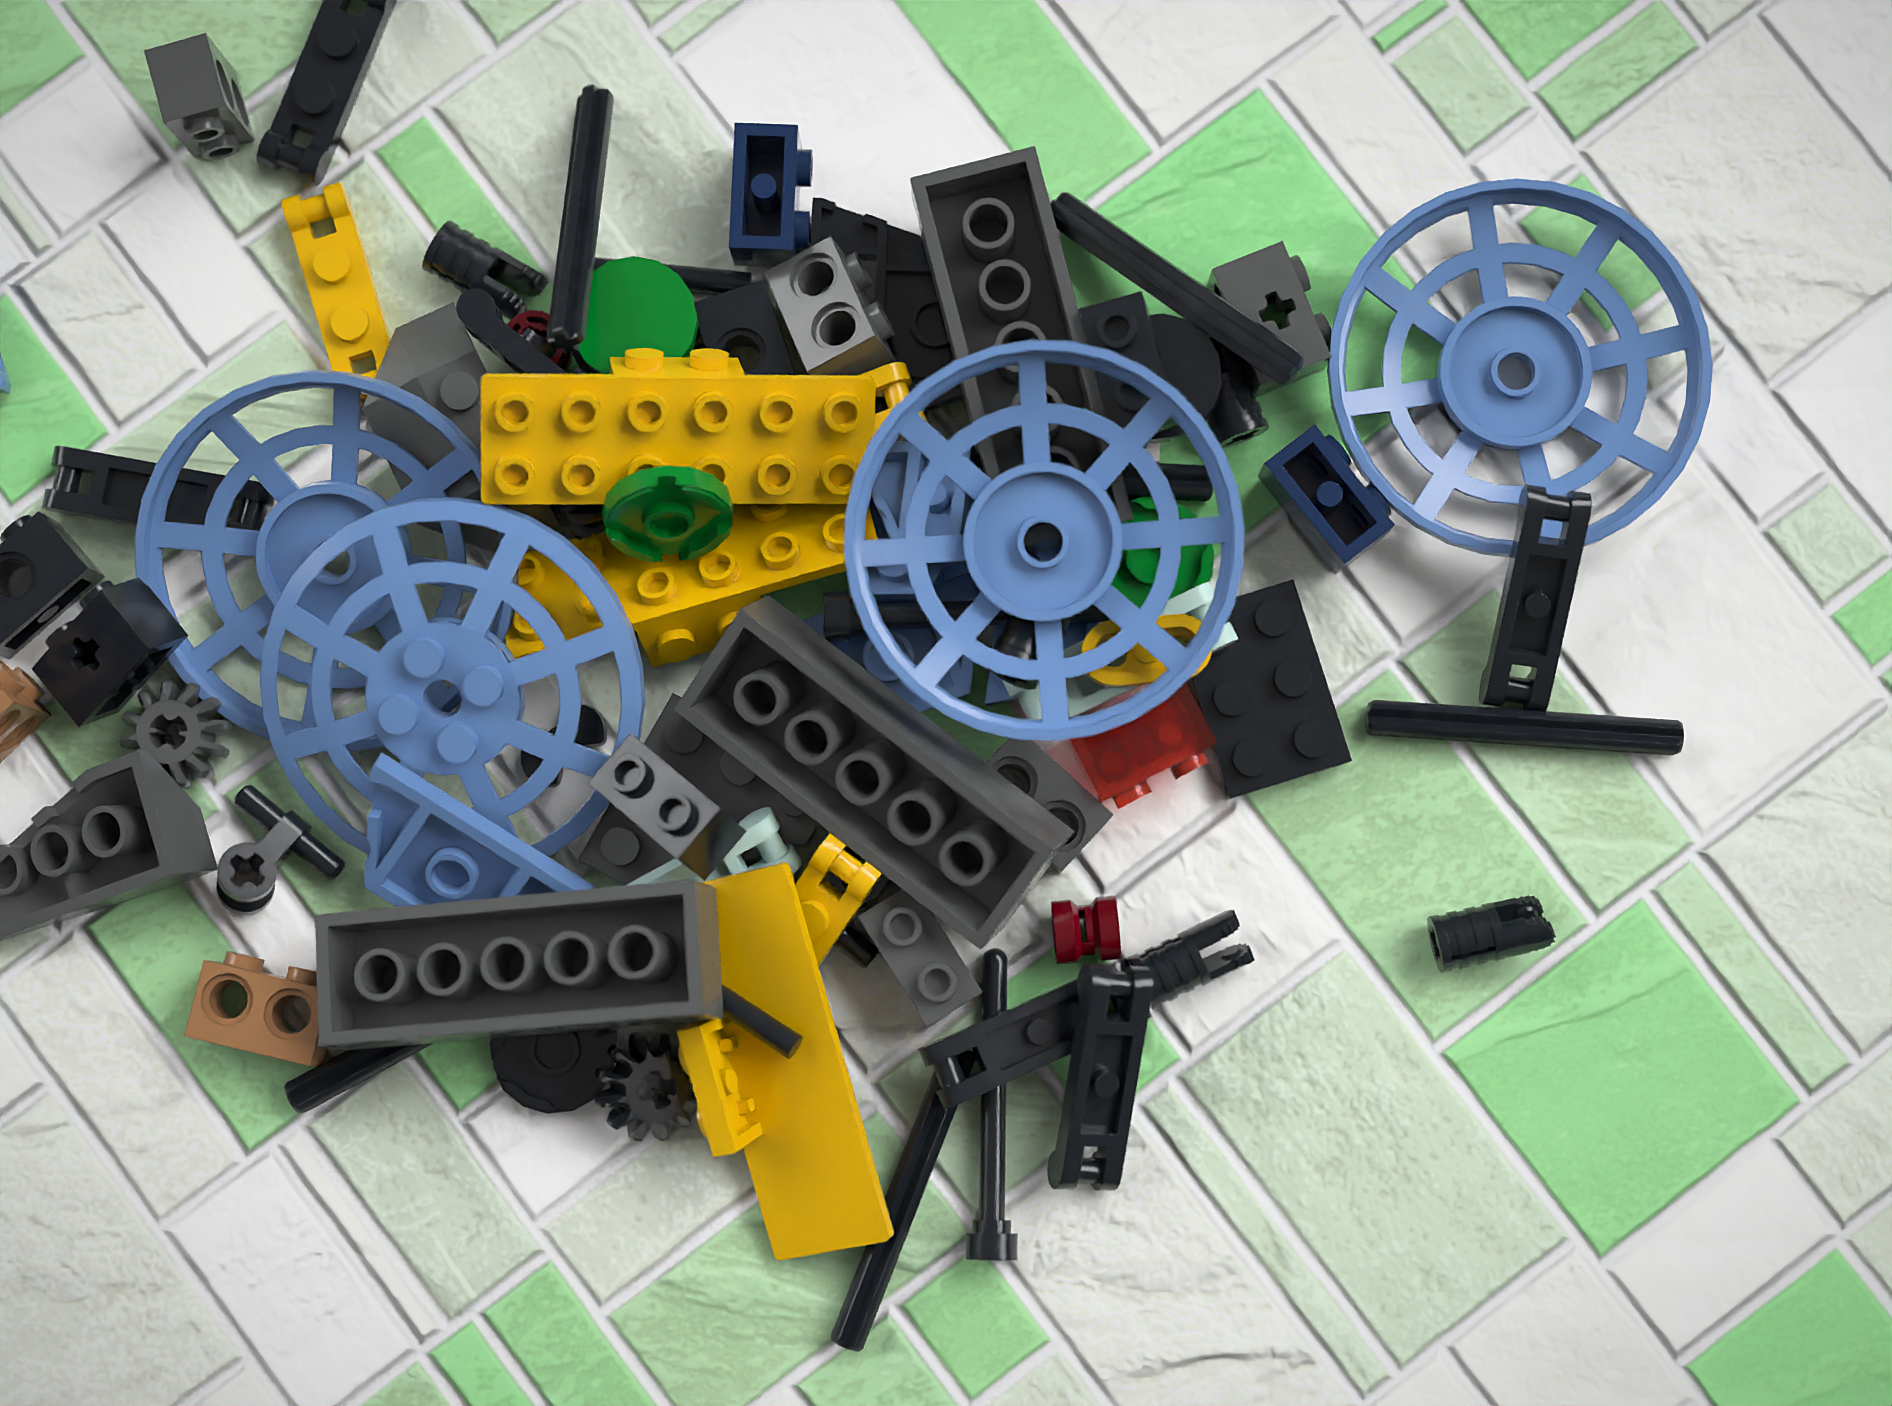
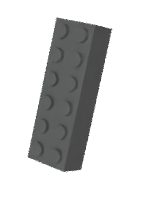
[910,146,1134,555]
[674,595,1075,950]
[315,880,724,1050]

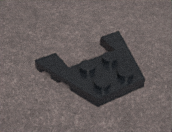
[811,197,964,414]

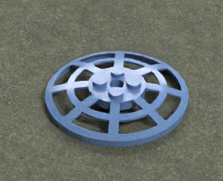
[1327,178,1713,557]
[844,340,1244,741]
[135,370,519,751]
[260,497,645,857]

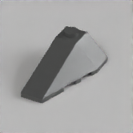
[0,749,217,941]

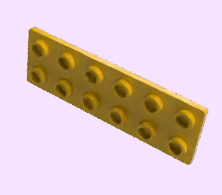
[480,348,876,504]
[505,504,878,668]
[677,862,894,1260]

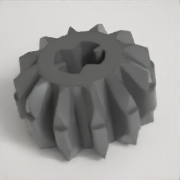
[119,680,232,789]

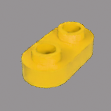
[1081,614,1212,688]

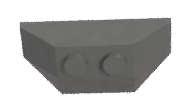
[362,302,562,554]

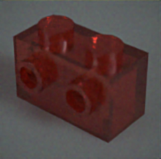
[1065,682,1217,810]

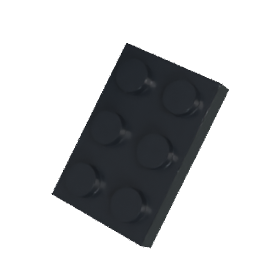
[1185,579,1352,800]

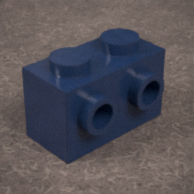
[729,122,813,267]
[1257,424,1395,575]

